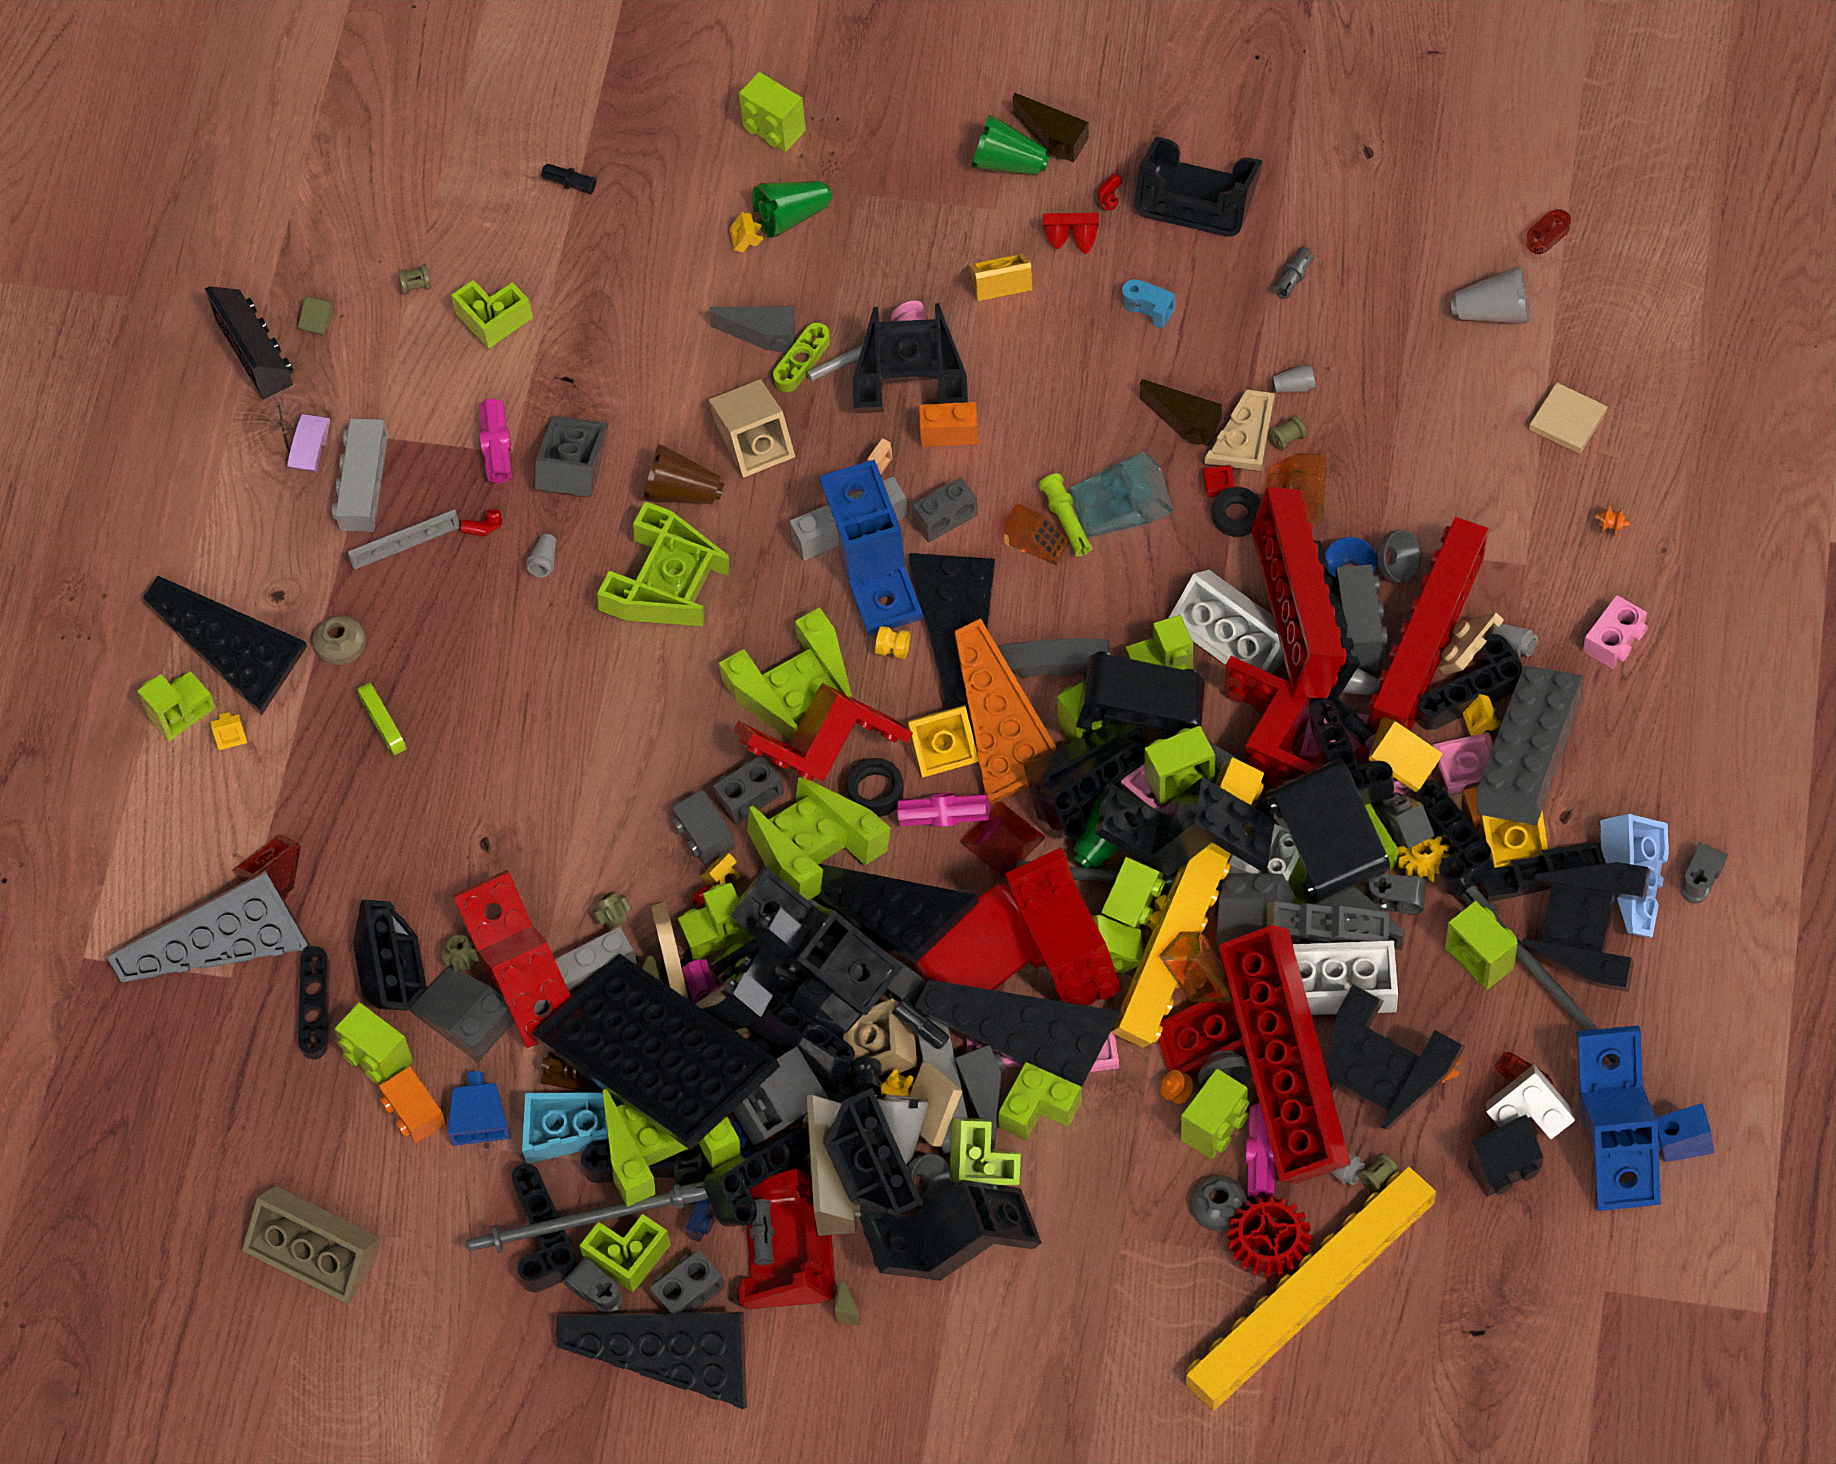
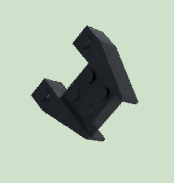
[853,303,968,413]
[1522,862,1651,992]
[696,907,808,1031]
[1326,984,1466,1130]

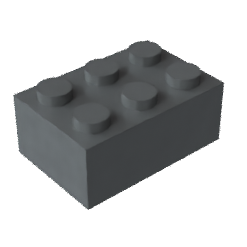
[1334,564,1387,671]

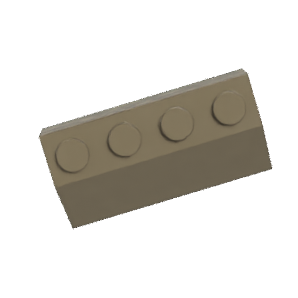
[807,1095,861,1236]
[242,1186,381,1304]

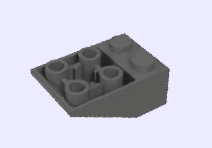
[733,1047,829,1146]

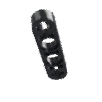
[298,946,330,1060]

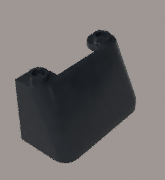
[1134,136,1263,236]
[1076,651,1205,739]
[1265,758,1390,904]

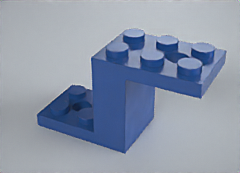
[819,459,923,636]
[1576,1025,1661,1211]

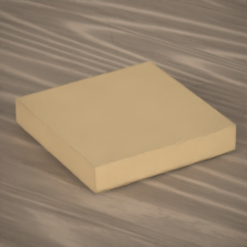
[1529,383,1608,454]
[910,1062,962,1147]

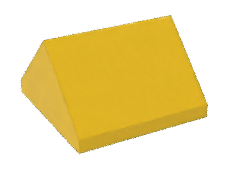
[969,253,1032,301]
[908,705,979,778]
[1368,717,1443,792]
[1479,812,1548,868]

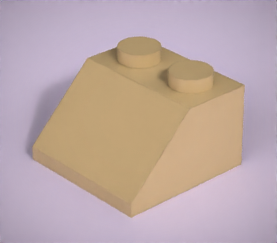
[843,999,917,1075]

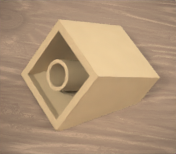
[709,379,795,478]

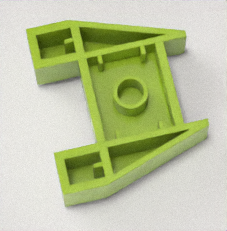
[597,501,730,626]
[719,607,852,741]
[747,776,891,901]
[603,1089,740,1207]

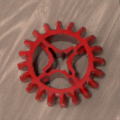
[1227,1194,1312,1280]

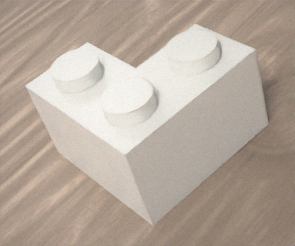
[1486,1064,1575,1139]

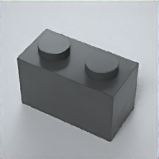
[671,790,735,865]

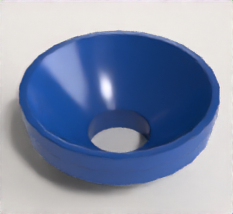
[1325,537,1377,582]

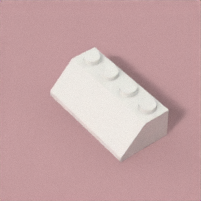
[1169,570,1284,674]
[1293,941,1398,1015]

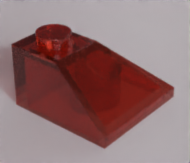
[960,801,1045,879]
[232,834,301,900]

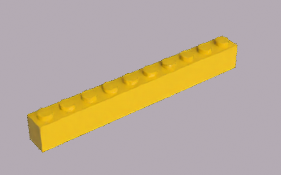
[1111,757,1264,1048]
[1186,1166,1436,1412]

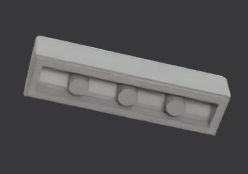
[346,509,460,570]

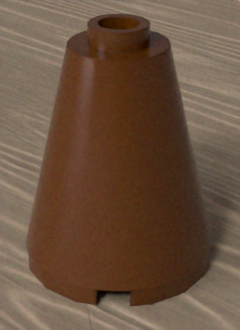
[643,444,724,504]

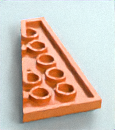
[955,618,1057,805]

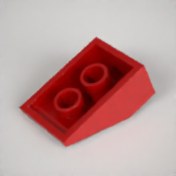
[1158,987,1248,1076]

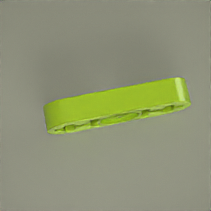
[773,323,830,392]
[356,682,407,756]

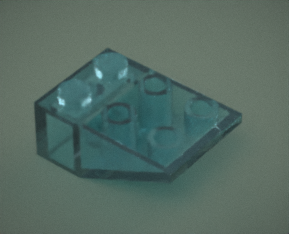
[1069,451,1174,538]

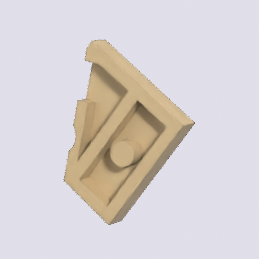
[1437,612,1504,675]

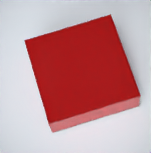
[1203,465,1235,498]

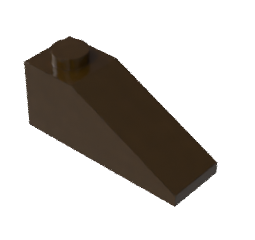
[1013,93,1089,162]
[1140,379,1222,447]

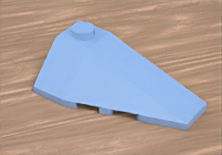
[1600,814,1669,938]

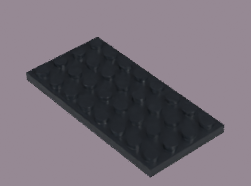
[531,953,780,1150]

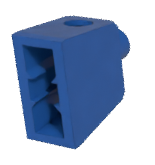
[448,1071,511,1146]
[1657,1103,1715,1162]

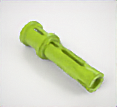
[1038,473,1092,557]

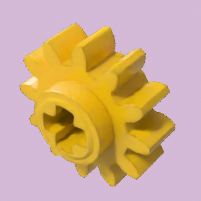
[1398,836,1450,882]

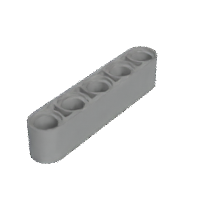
[917,1014,968,1154]

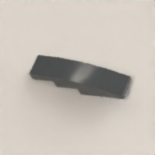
[997,638,1110,678]
[1267,901,1389,942]

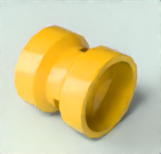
[875,626,911,660]

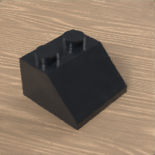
[1468,1114,1543,1197]

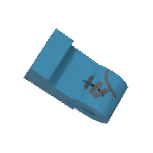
[1122,279,1176,329]

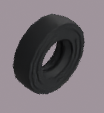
[1211,487,1261,537]

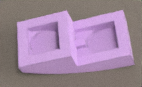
[287,414,330,472]

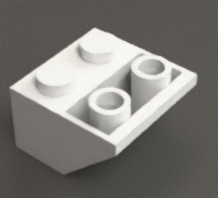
[1228,824,1300,882]

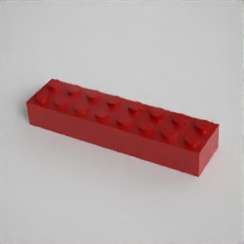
[1251,487,1346,698]
[1367,517,1488,736]
[1219,925,1351,1184]

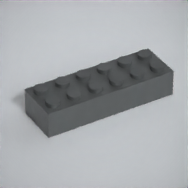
[1477,665,1582,825]

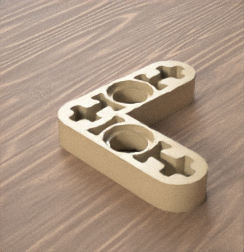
[651,902,689,1000]

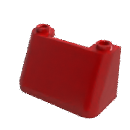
[914,883,1045,990]
[736,1168,836,1310]

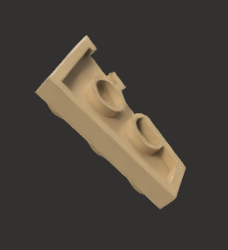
[1205,390,1275,471]

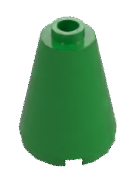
[971,114,1050,175]
[752,181,832,238]
[1072,792,1131,869]

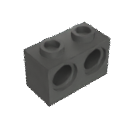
[912,477,978,542]
[713,755,784,825]
[1373,792,1435,849]
[650,1250,725,1313]

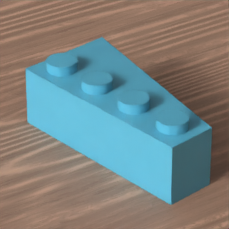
[522,1093,624,1164]

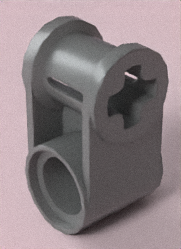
[1681,842,1728,903]
[1366,873,1426,915]
[563,1257,623,1314]

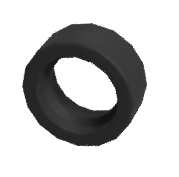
[847,758,904,817]

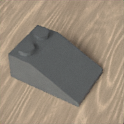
[535,416,608,496]
[1214,873,1295,970]
[409,966,514,1063]

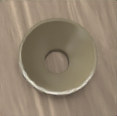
[313,615,366,665]

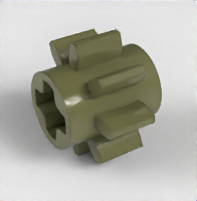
[592,891,632,929]
[442,934,480,972]

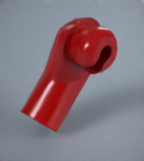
[1097,173,1122,211]
[460,509,503,536]

